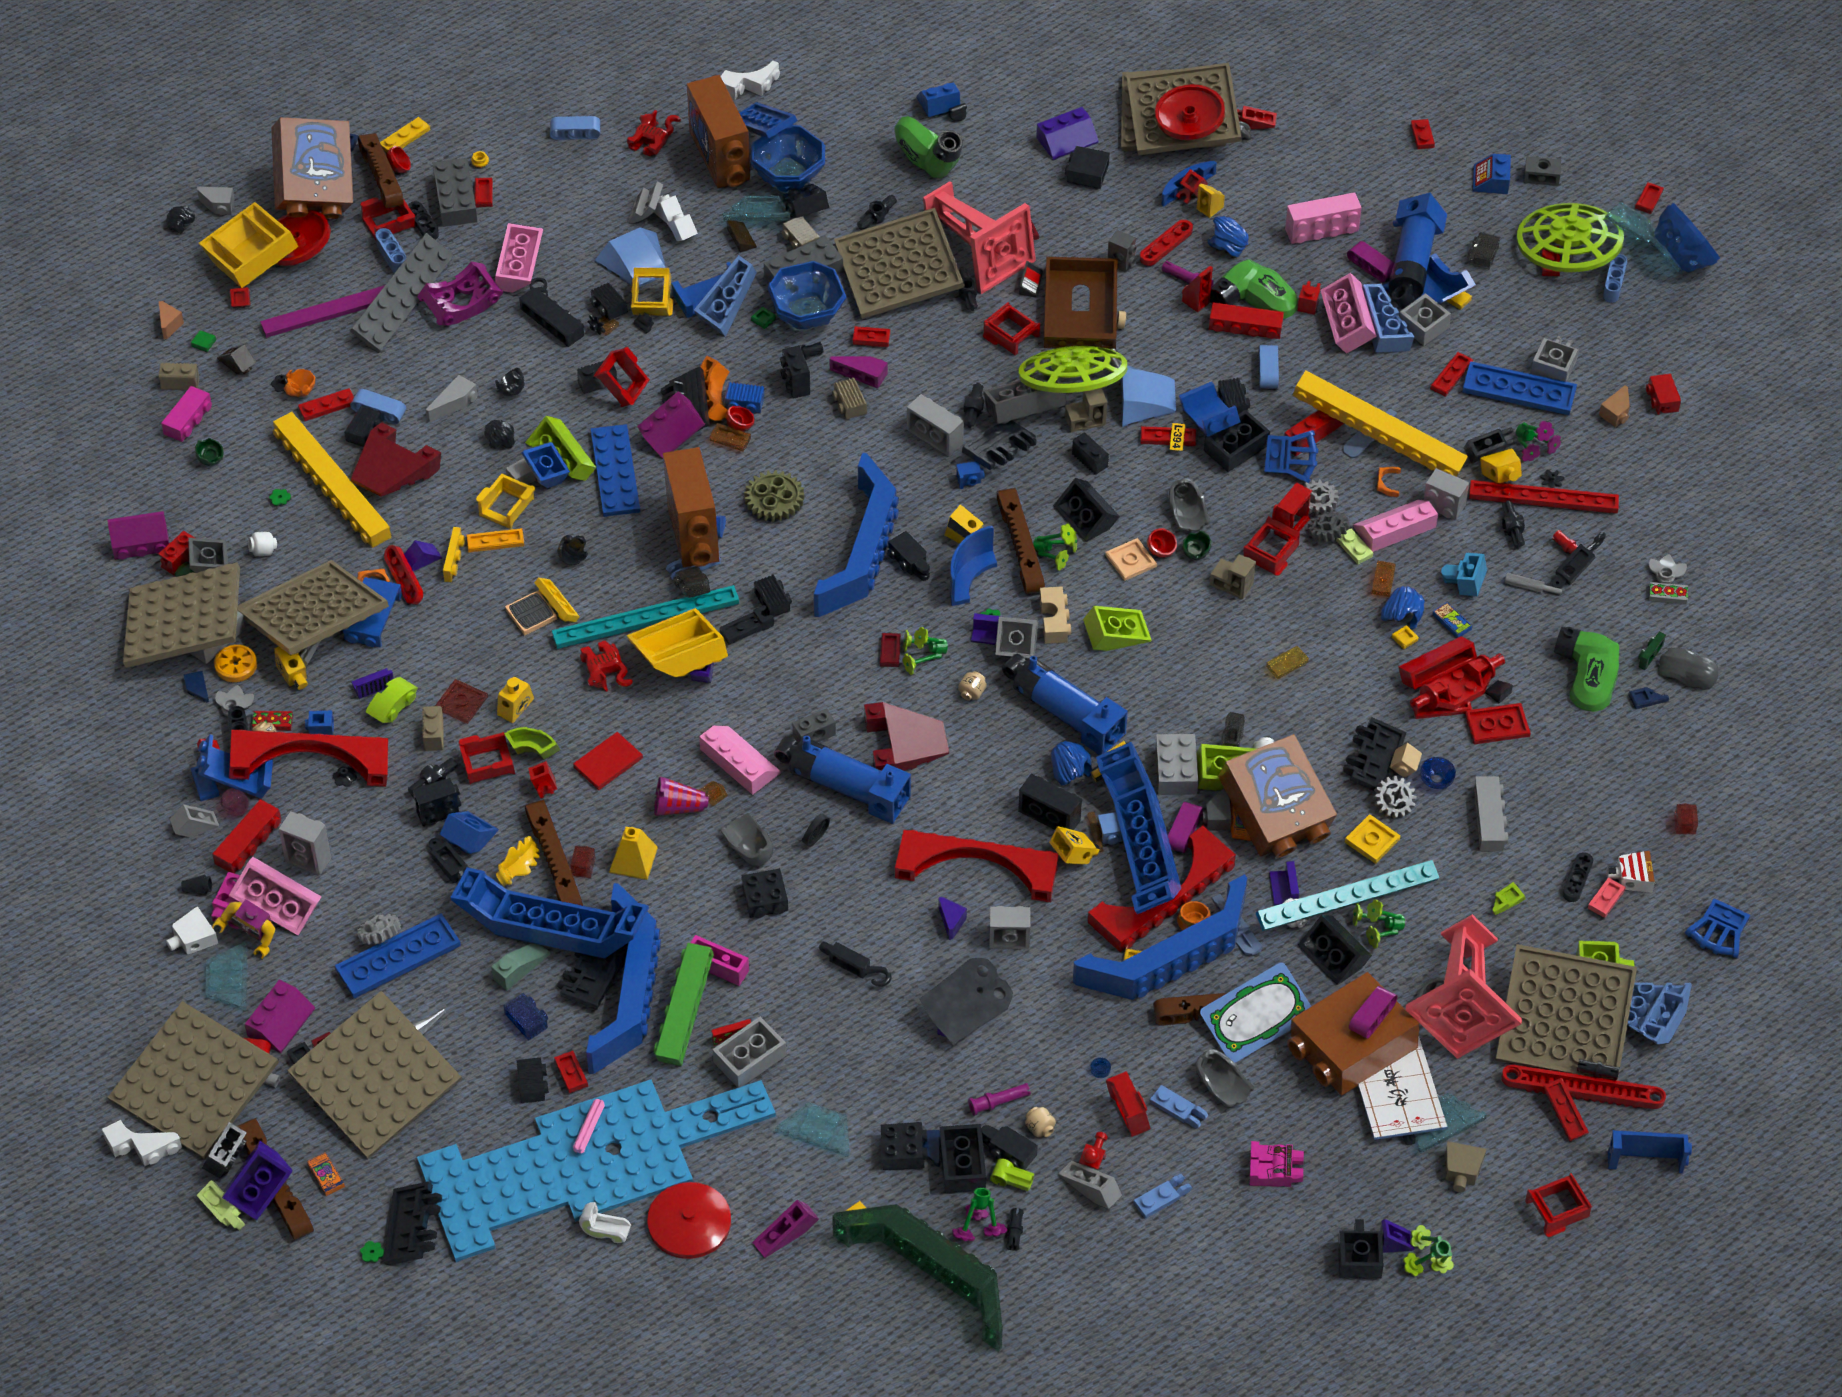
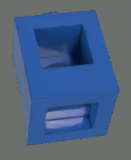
[956,461,985,489]
[305,710,334,735]

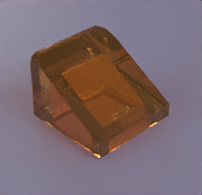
[699,781,727,806]

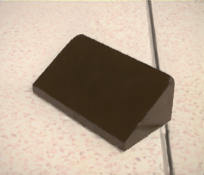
[727,220,757,253]

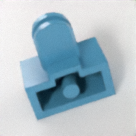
[1441,553,1487,596]

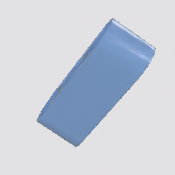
[550,116,600,140]
[376,228,406,273]
[1603,254,1627,303]
[1259,345,1279,389]
[350,389,406,424]

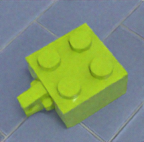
[1576,941,1634,966]

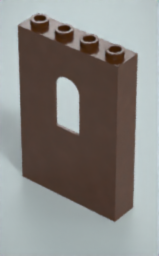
[1044,257,1118,350]

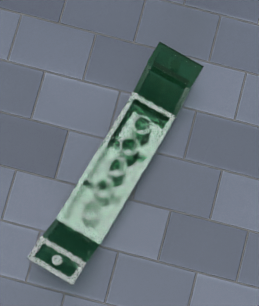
[832,1204,1003,1352]

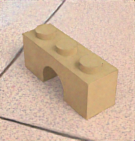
[1040,587,1071,644]

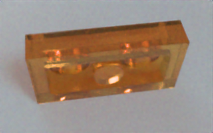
[710,423,751,452]
[1371,560,1396,597]

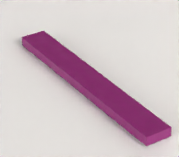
[260,285,385,338]

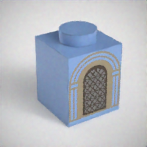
[1097,812,1122,845]

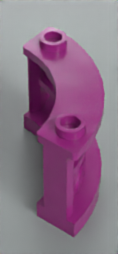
[417,261,503,326]

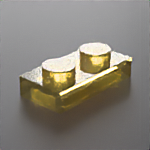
[1266,646,1309,679]

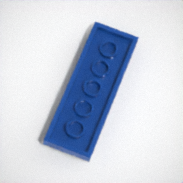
[739,102,798,139]
[1462,361,1577,415]
[591,424,640,517]
[335,913,461,998]

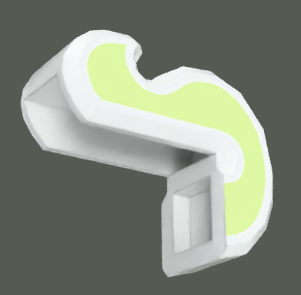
[579,1202,631,1243]

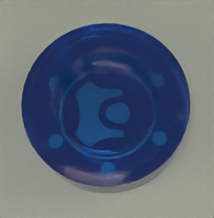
[1090,1058,1111,1078]

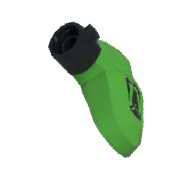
[894,116,963,178]
[1210,259,1298,319]
[1554,626,1619,712]

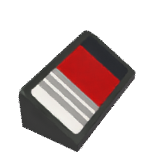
[1019,261,1044,298]

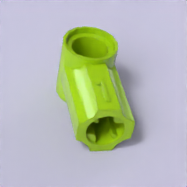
[990,1159,1034,1191]

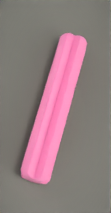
[573,1099,604,1154]

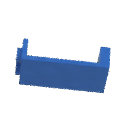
[671,262,731,318]
[1179,381,1240,436]
[343,577,402,647]
[197,735,273,799]
[1608,1130,1692,1173]

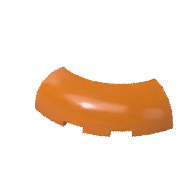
[700,356,730,421]

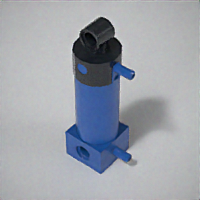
[1381,193,1447,310]
[1001,654,1128,755]
[774,736,911,824]

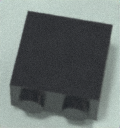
[1065,146,1110,189]
[782,184,829,218]
[780,345,810,399]
[413,778,461,826]
[741,868,788,918]
[202,1122,247,1178]
[881,1122,928,1170]

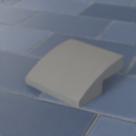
[628,181,663,223]

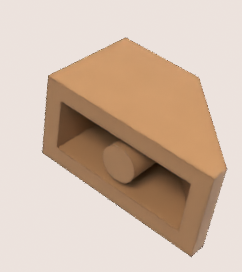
[1599,385,1630,427]

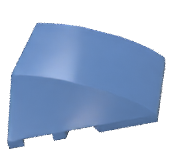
[595,227,666,287]
[1119,363,1176,427]
[1627,983,1692,1044]

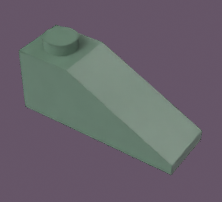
[491,943,551,991]

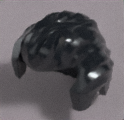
[166,206,195,234]
[495,368,525,396]
[484,420,516,449]
[557,535,588,565]

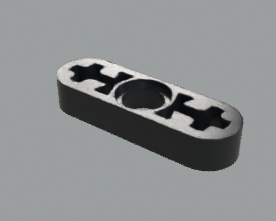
[408,201,439,240]
[1563,852,1593,902]

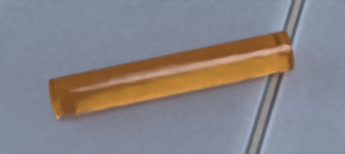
[1087,812,1104,853]

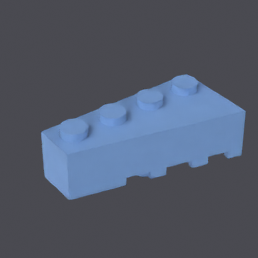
[694,255,757,336]
[1363,284,1414,352]

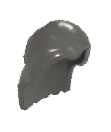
[1169,479,1211,532]
[1658,648,1719,689]
[721,813,773,866]
[1195,1049,1255,1107]

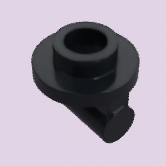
[949,103,967,121]
[633,312,654,333]

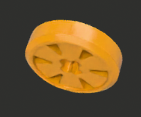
[214,644,257,682]

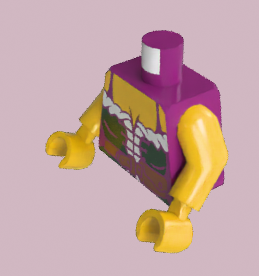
[212,899,275,959]

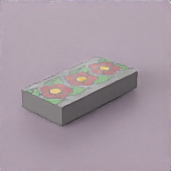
[1649,582,1688,604]

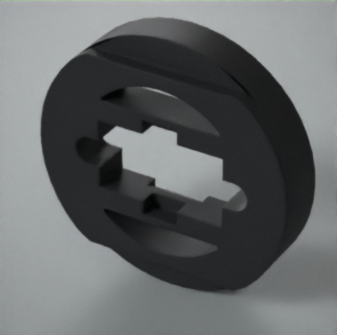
[802,813,830,847]

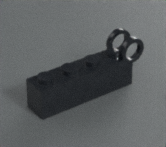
[519,277,584,347]

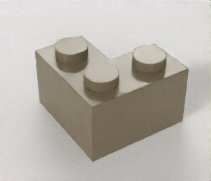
[1065,388,1107,432]
[1210,554,1256,599]

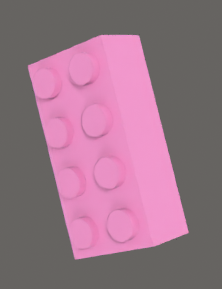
[1285,193,1362,244]
[1320,273,1377,353]

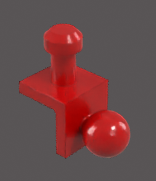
[1079,1132,1108,1170]

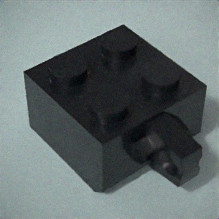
[1338,1219,1384,1279]

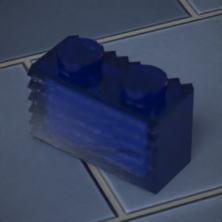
[503,992,548,1041]

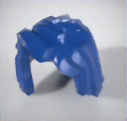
[1207,216,1249,257]
[1381,586,1425,630]
[1051,741,1092,786]

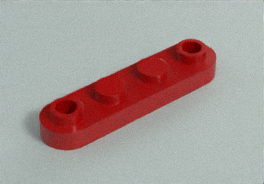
[1140,220,1193,266]
[384,545,423,605]

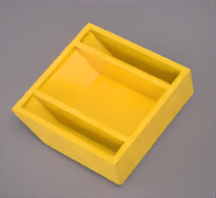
[199,202,298,288]
[627,608,728,677]

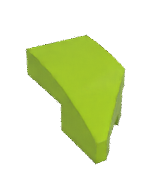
[1493,882,1526,915]

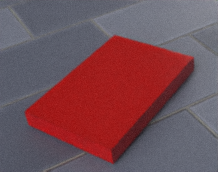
[1465,703,1531,744]
[573,732,643,790]

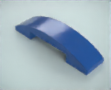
[1161,161,1217,207]

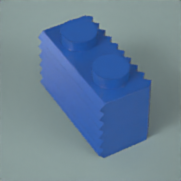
[724,382,764,414]

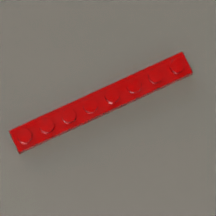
[1469,480,1619,513]

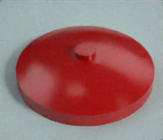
[1155,84,1225,140]
[276,210,331,266]
[647,1182,731,1259]

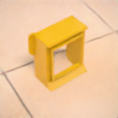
[631,268,673,316]
[476,474,535,529]

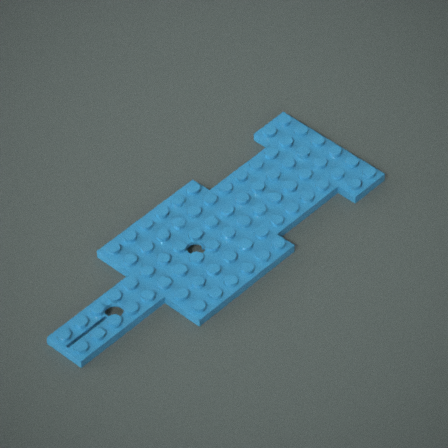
[417,1080,776,1262]

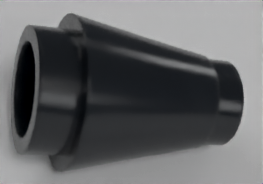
[181,874,212,894]

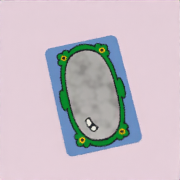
[1200,963,1311,1062]

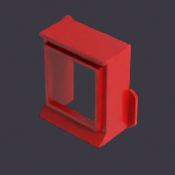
[361,197,415,240]
[983,302,1041,356]
[594,347,650,407]
[1272,483,1312,541]
[1243,516,1300,576]
[459,732,515,785]
[1106,1071,1150,1137]
[1525,1173,1592,1237]

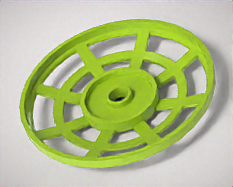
[1517,203,1624,272]
[1019,346,1128,393]

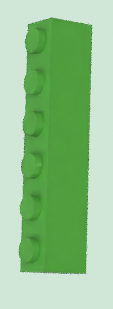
[654,943,714,1066]

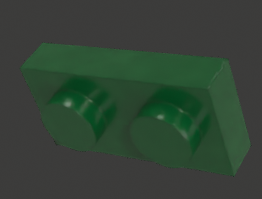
[1638,631,1666,670]

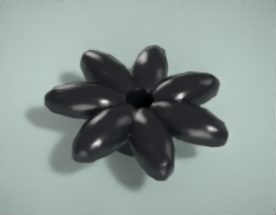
[587,315,605,335]
[1540,470,1564,488]

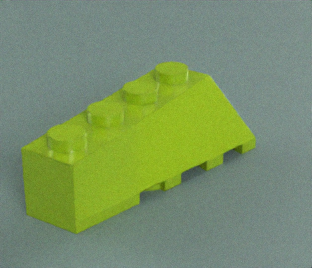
[525,416,596,481]

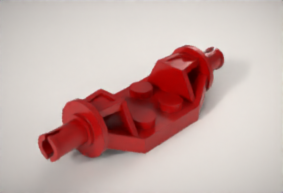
[1410,653,1505,711]

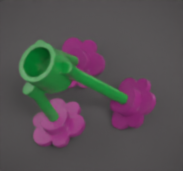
[1516,421,1561,461]
[952,1188,1007,1241]

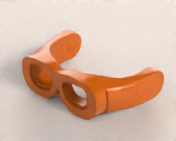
[1376,467,1401,497]
[357,569,390,582]

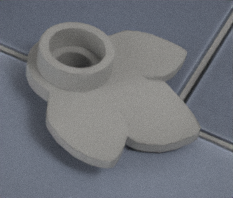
[1649,554,1687,584]
[215,685,254,716]

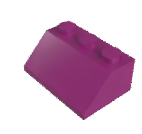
[637,391,705,458]
[107,511,170,560]
[245,979,315,1053]

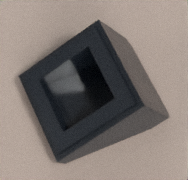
[1485,680,1513,703]

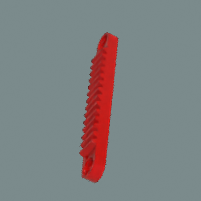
[1501,1065,1666,1109]

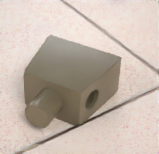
[1445,1141,1486,1192]

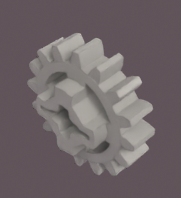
[1305,479,1339,516]
[1373,776,1417,819]
[357,914,401,945]

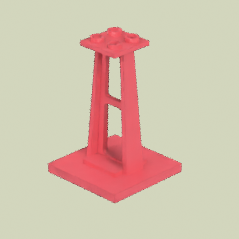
[923,182,1036,294]
[1406,914,1522,1059]

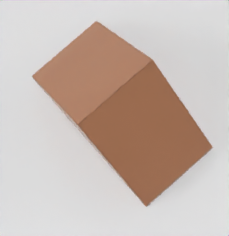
[159,301,184,339]

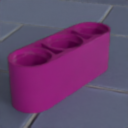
[1347,241,1394,283]
[1168,801,1203,853]
[1349,986,1398,1039]

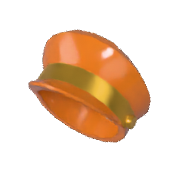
[1177,901,1211,931]

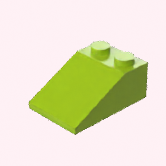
[1083,606,1152,651]
[1196,744,1256,791]

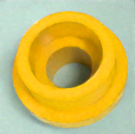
[471,151,489,167]

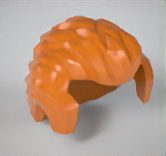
[284,369,316,397]

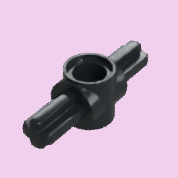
[857,195,897,230]
[958,267,978,311]
[964,382,984,428]
[1502,500,1525,548]
[408,758,458,796]

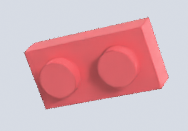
[1588,877,1626,918]

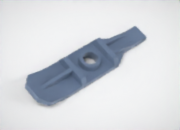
[1344,409,1397,458]
[1212,894,1263,956]

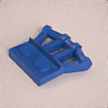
[1264,430,1319,483]
[1685,899,1750,958]

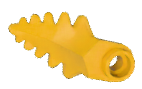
[496,836,540,886]

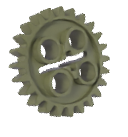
[744,470,804,522]

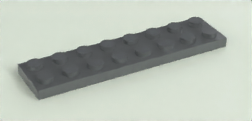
[350,233,454,353]

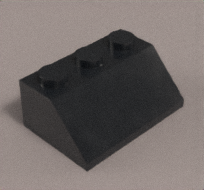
[1053,478,1120,542]
[1298,915,1372,985]

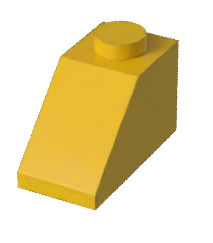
[1197,184,1225,218]

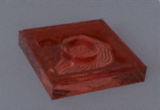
[435,679,488,724]

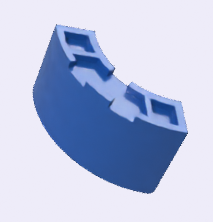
[1416,253,1476,304]
[950,526,997,606]

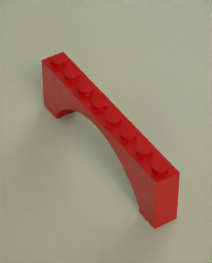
[229,730,388,787]
[1088,826,1236,952]
[895,830,1059,902]

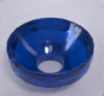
[1420,757,1456,789]

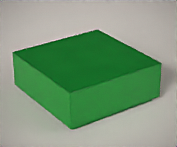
[751,307,776,329]
[191,330,216,352]

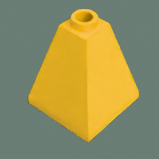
[609,827,658,880]

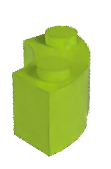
[365,677,418,723]
[504,727,561,760]

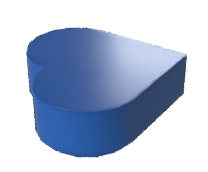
[716,515,726,538]

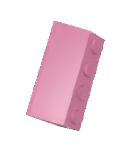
[495,223,543,293]
[1353,500,1438,552]
[699,726,781,795]
[229,857,321,935]

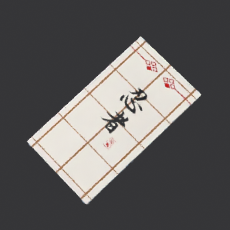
[1358,1038,1447,1140]

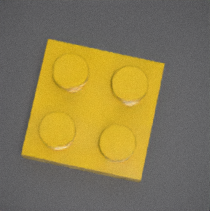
[1345,814,1401,864]

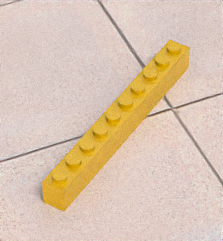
[1292,370,1468,477]
[273,412,391,548]

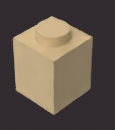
[1390,743,1422,777]

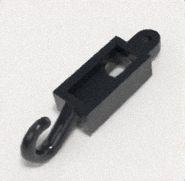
[1552,532,1606,589]
[429,838,469,883]
[819,941,892,987]

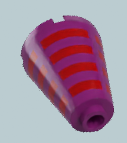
[654,777,709,816]

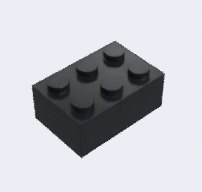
[1204,410,1270,472]
[1018,774,1082,830]
[939,1124,986,1193]

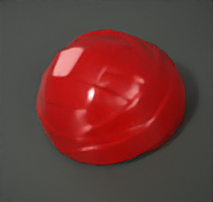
[386,146,411,173]
[726,406,755,432]
[1147,528,1177,558]

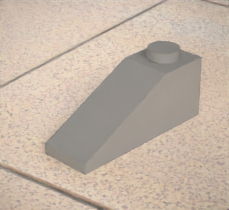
[425,375,478,422]
[1058,1161,1122,1209]

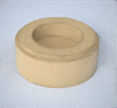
[1117,311,1126,329]

